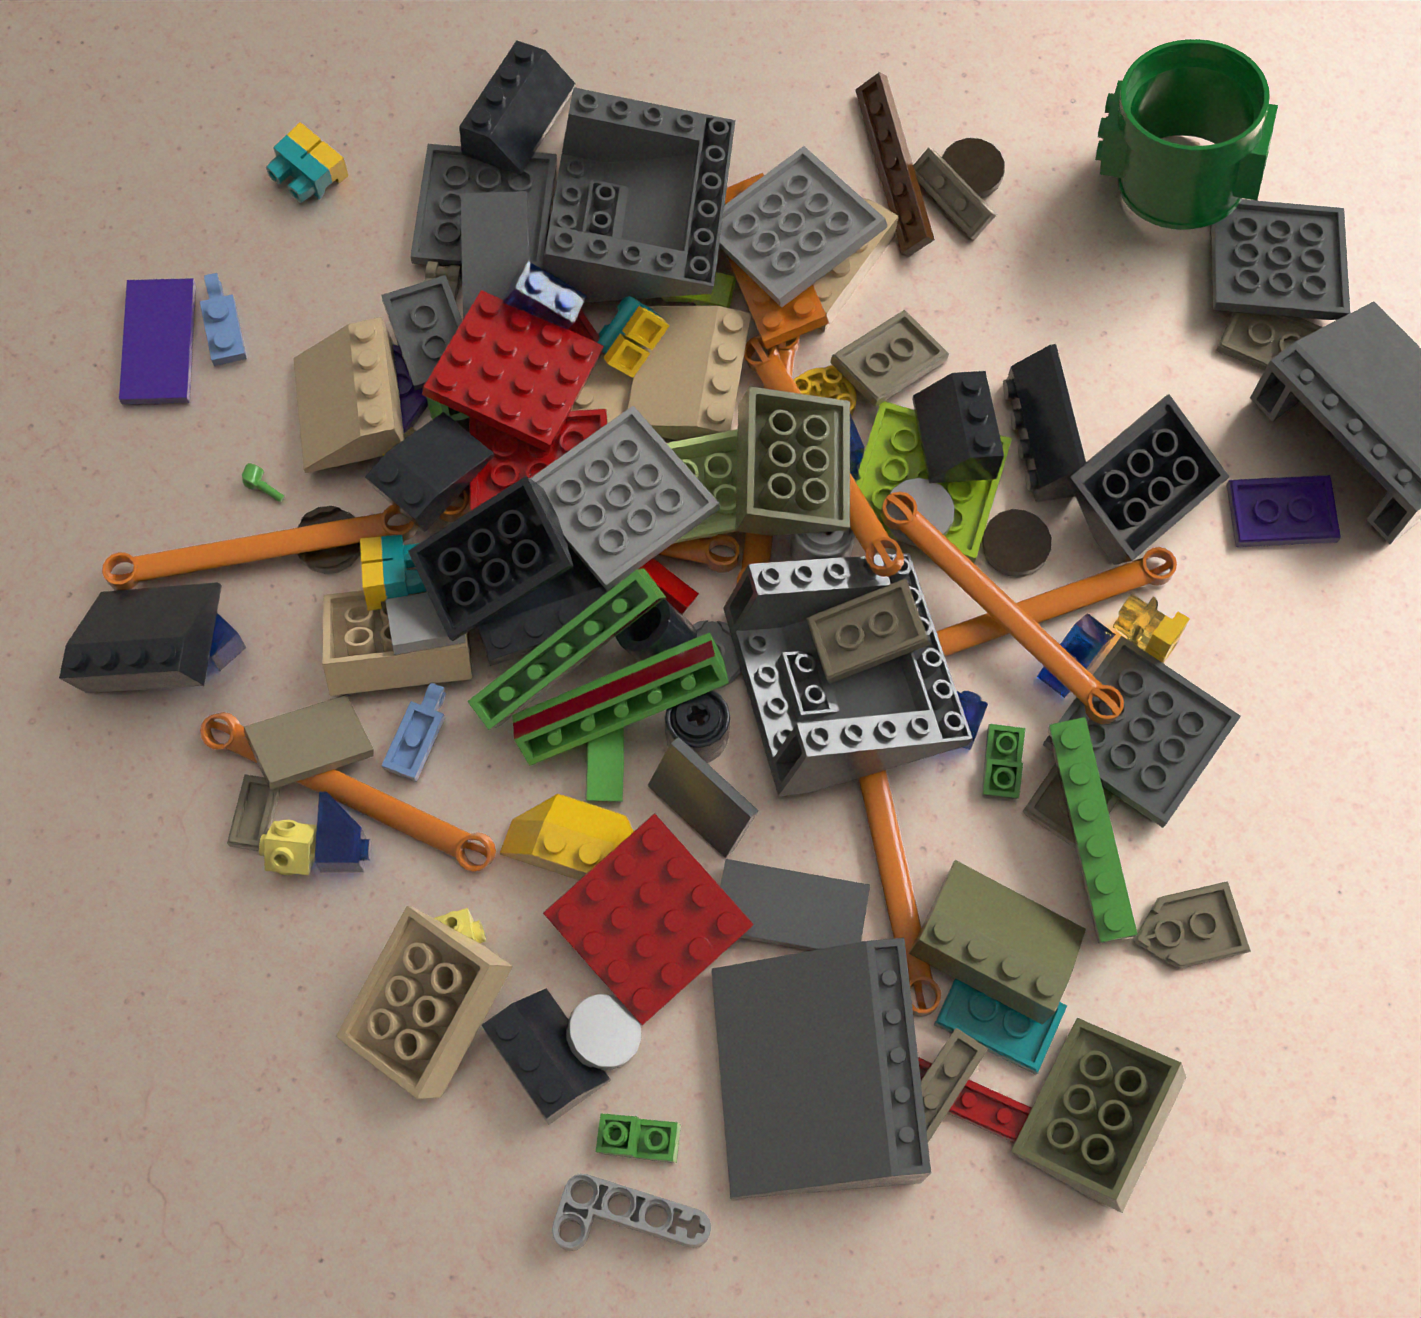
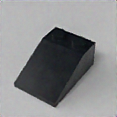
[365,412,495,532]

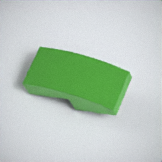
[982,724,1025,799]
[585,728,624,802]
[595,1113,681,1163]

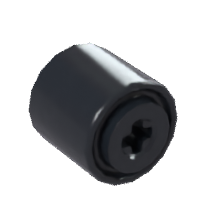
[616,599,697,662]
[665,690,730,763]

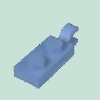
[200,273,247,366]
[381,683,446,782]

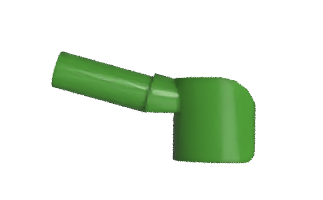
[242,463,285,503]

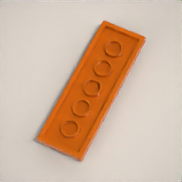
[725,173,829,349]

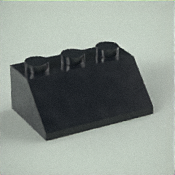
[912,371,1004,483]
[482,988,611,1125]

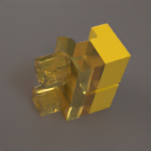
[1112,594,1190,664]

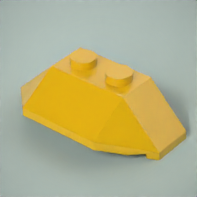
[500,794,633,880]

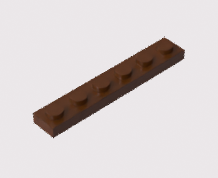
[855,72,935,256]

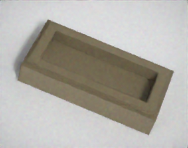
[227,774,281,851]

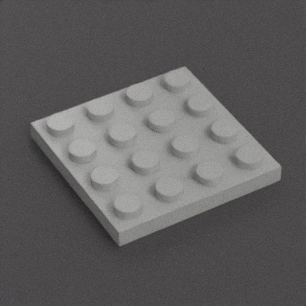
[719,146,888,307]
[530,406,720,591]

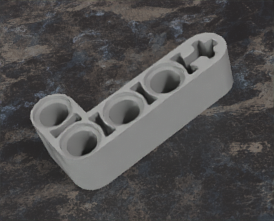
[552,1174,711,1251]

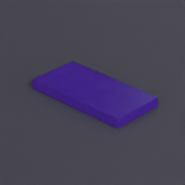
[119,278,196,405]

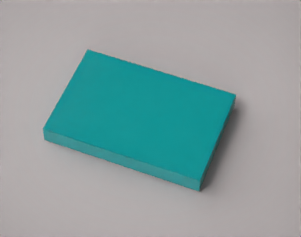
[934,978,1067,1075]

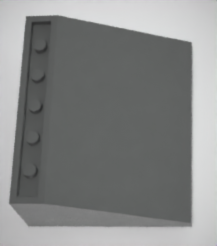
[537,87,736,304]
[1250,301,1421,545]
[723,553,973,796]
[711,938,931,1199]

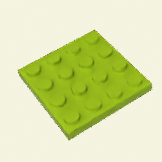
[855,401,1012,563]

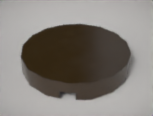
[942,138,1005,198]
[297,506,361,574]
[982,509,1052,577]

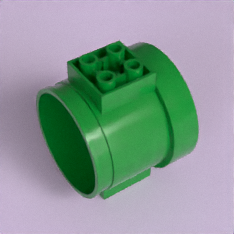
[1095,39,1278,230]

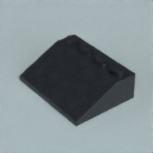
[1067,394,1230,565]
[408,476,573,641]
[477,543,615,666]
[59,582,222,693]

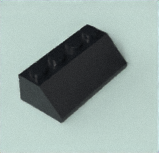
[459,40,576,175]
[1003,344,1086,502]

